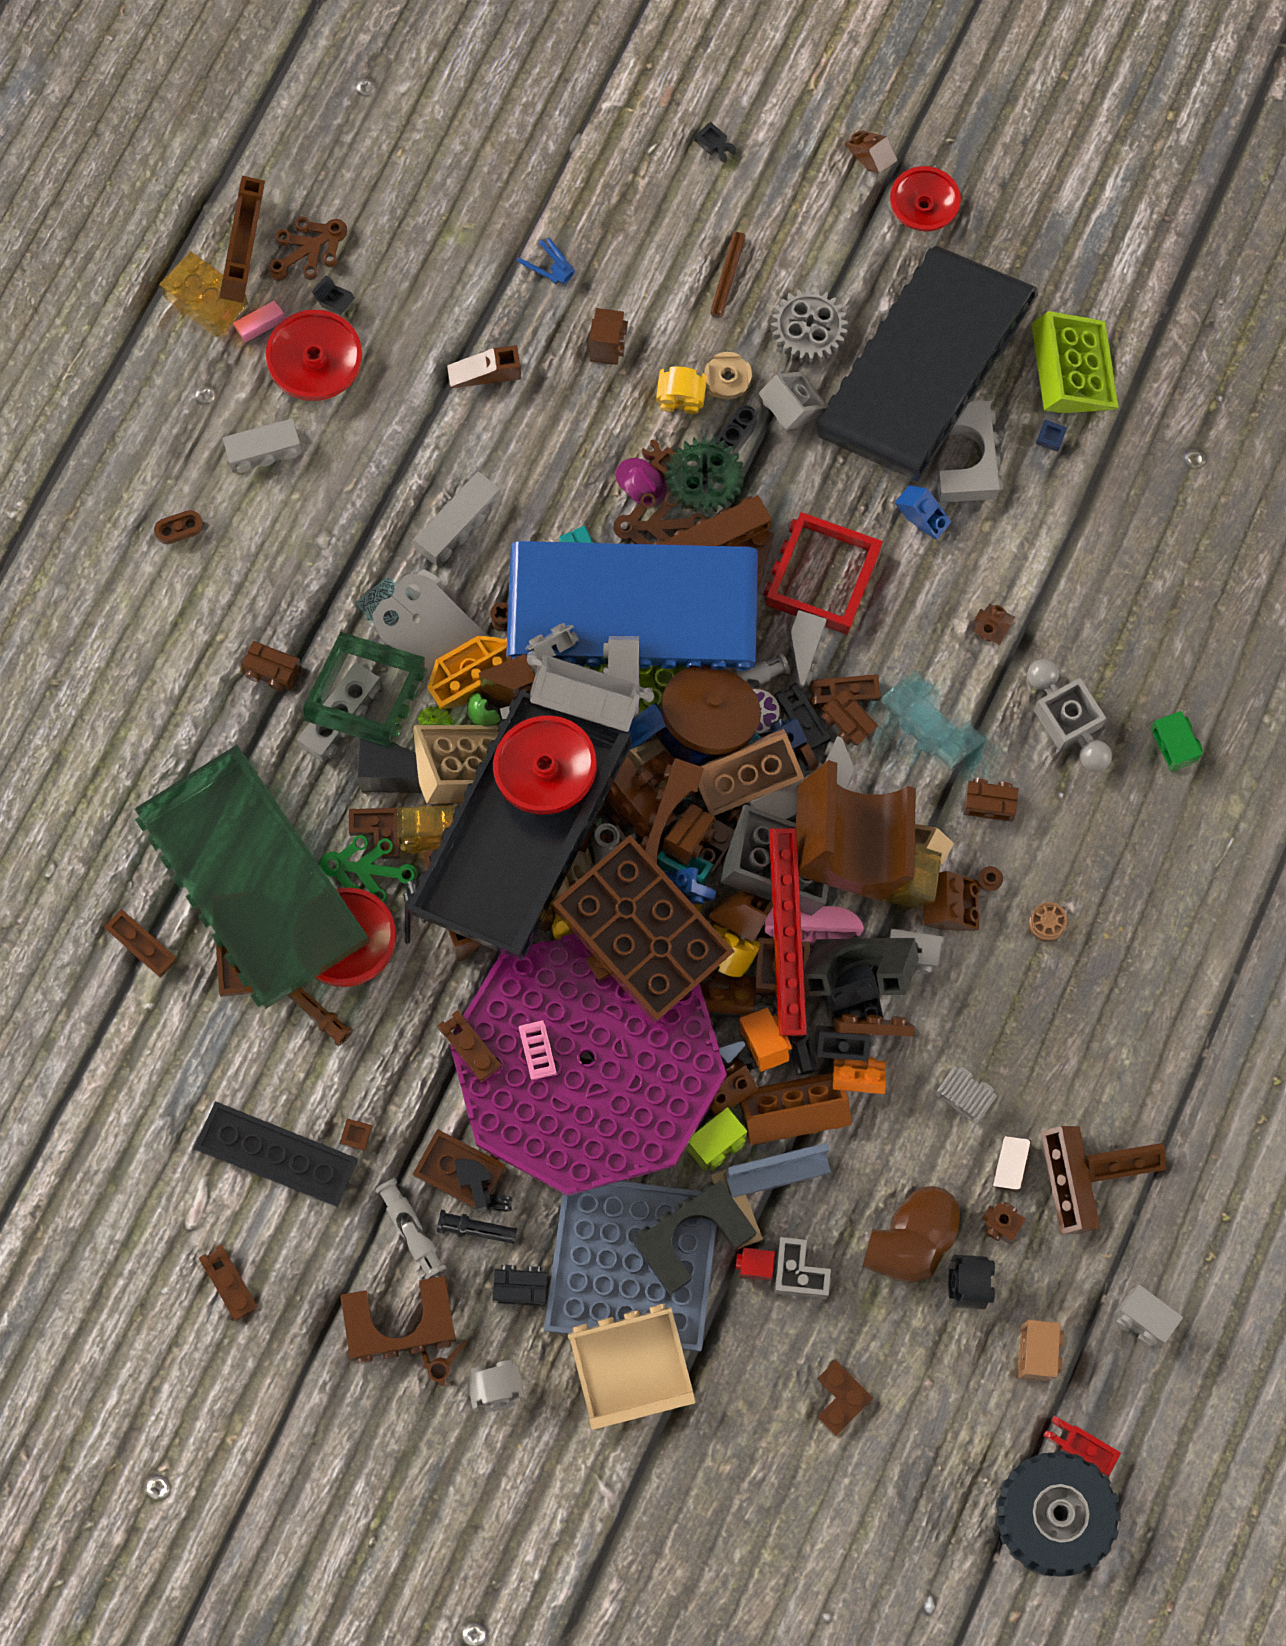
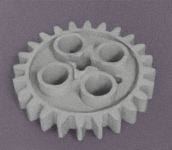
[771,288,848,363]

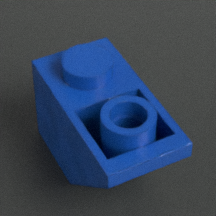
[895,485,951,540]

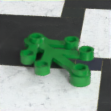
[320,835,419,902]

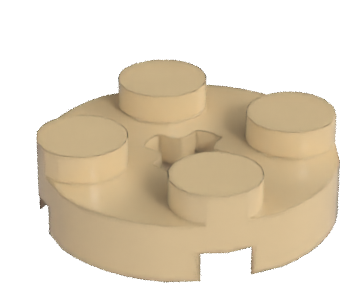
[704,352,752,400]

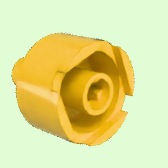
[656,367,707,415]
[713,924,760,977]

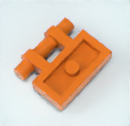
[833,1057,886,1094]

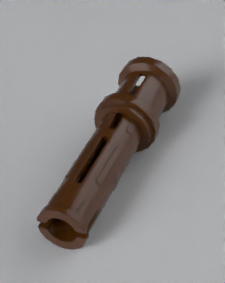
[285,982,353,1047]

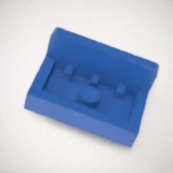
[665,867,716,905]

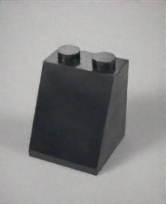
[357,729,422,793]

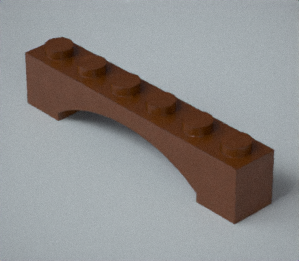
[219,175,265,303]
[641,758,704,864]

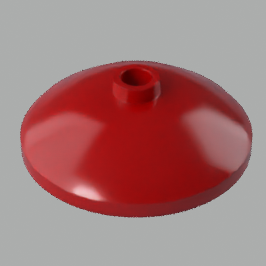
[890,166,961,232]

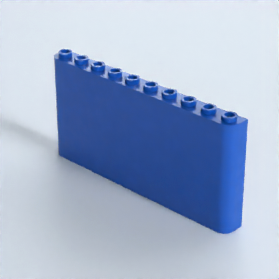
[506,541,758,671]

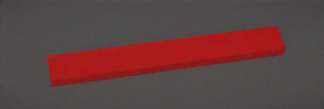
[769,828,807,1036]

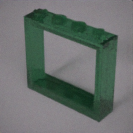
[303,632,428,747]

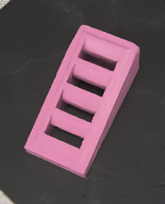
[519,1020,557,1081]

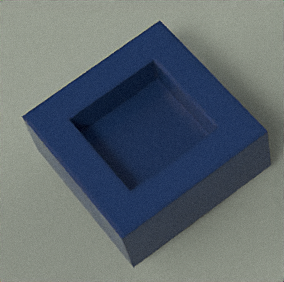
[1036,420,1067,452]

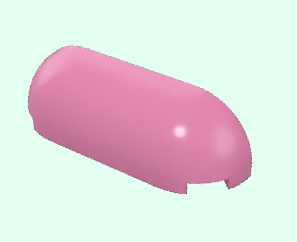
[764,906,864,945]

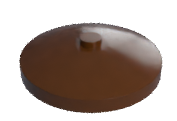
[661,665,761,755]

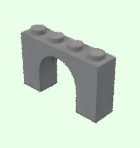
[937,401,1003,503]

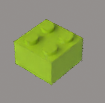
[686,1107,747,1172]

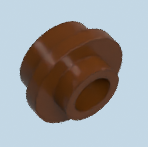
[978,866,1003,892]

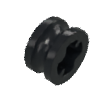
[489,1195,513,1212]

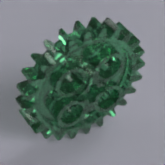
[665,436,745,514]

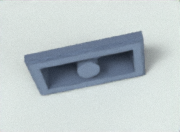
[716,1040,745,1063]

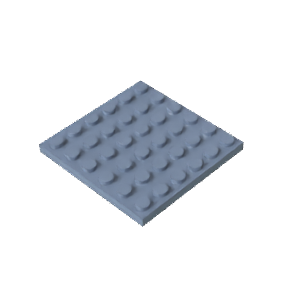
[544,1181,716,1352]

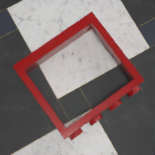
[763,512,883,635]

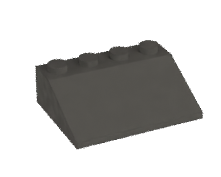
[721,805,828,916]

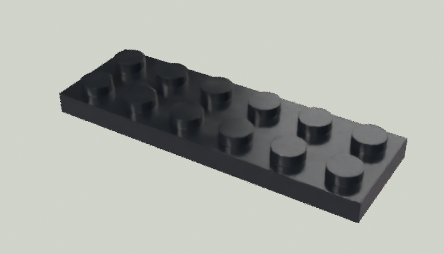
[194,1101,358,1208]

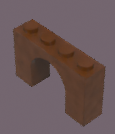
[340,1276,457,1364]

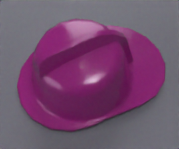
[615,458,667,506]

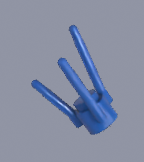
[517,238,575,284]

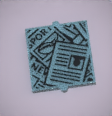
[355,576,408,626]

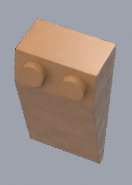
[698,729,804,816]

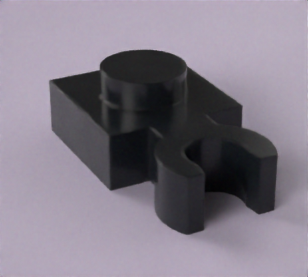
[694,121,736,163]

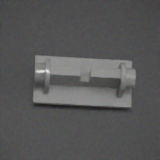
[525,623,579,657]

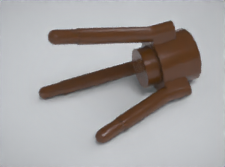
[422,1340,467,1386]

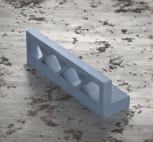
[724,1143,831,1198]

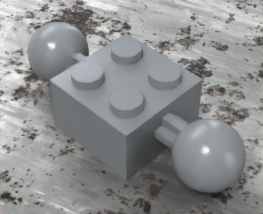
[1027,659,1112,772]

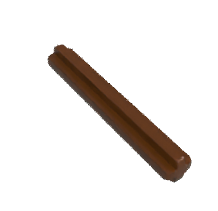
[710,232,745,318]

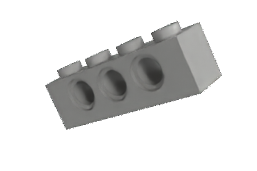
[297,662,382,763]

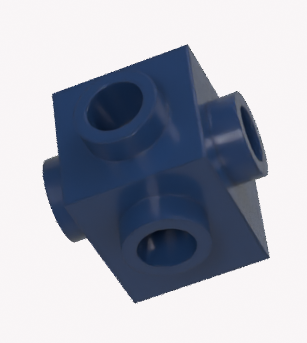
[763,719,807,752]

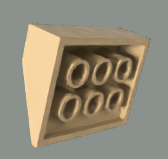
[413,725,499,804]

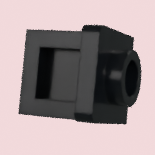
[312,275,355,315]

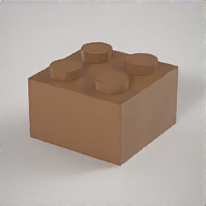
[1018,1320,1064,1382]

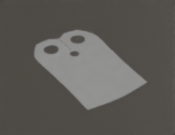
[373,574,490,677]

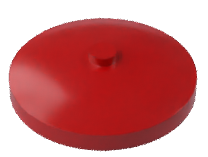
[266,310,362,401]
[493,716,597,815]
[294,888,397,987]

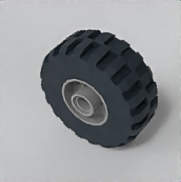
[995,1451,1121,1577]

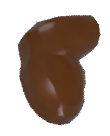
[862,1186,960,1284]

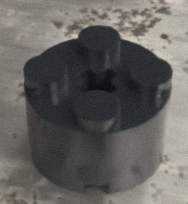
[948,1254,995,1310]

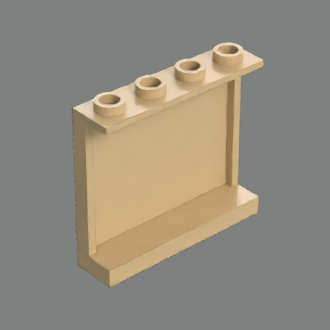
[568,1303,695,1430]

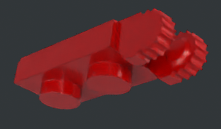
[1043,1416,1121,1477]

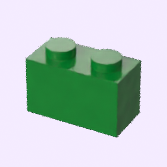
[1150,710,1203,772]

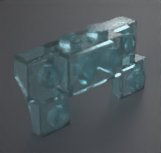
[882,669,986,770]

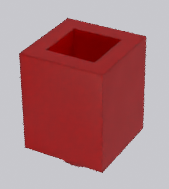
[735,1248,775,1281]

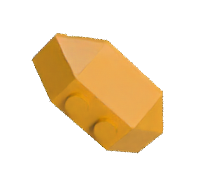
[427,636,507,710]

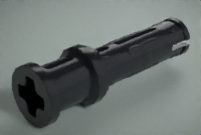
[436,1209,517,1245]

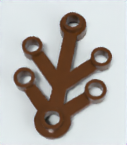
[268,216,348,281]
[613,492,706,545]

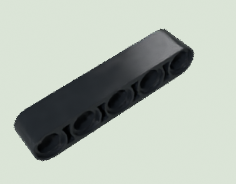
[681,405,757,508]

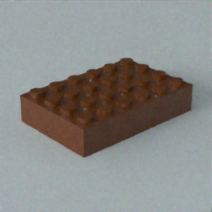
[551,835,735,1023]

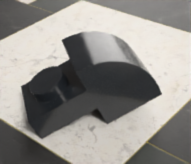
[455,1159,492,1213]

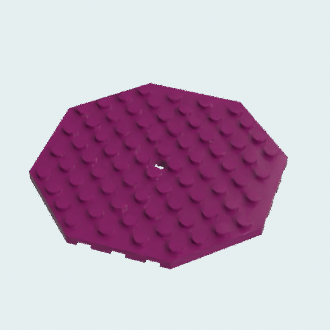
[449,933,727,1196]

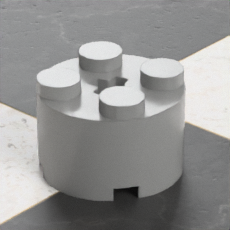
[467,1360,525,1412]

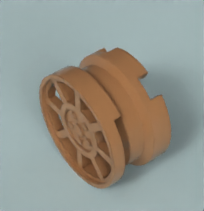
[1029,902,1067,941]

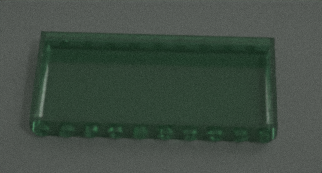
[134,745,370,1009]

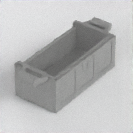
[527,651,654,732]

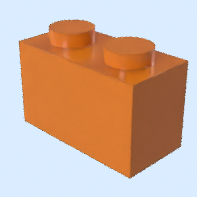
[739,1007,791,1072]

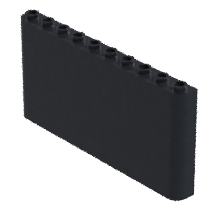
[816,245,1038,482]
[407,690,632,960]

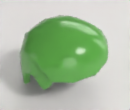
[467,692,502,726]

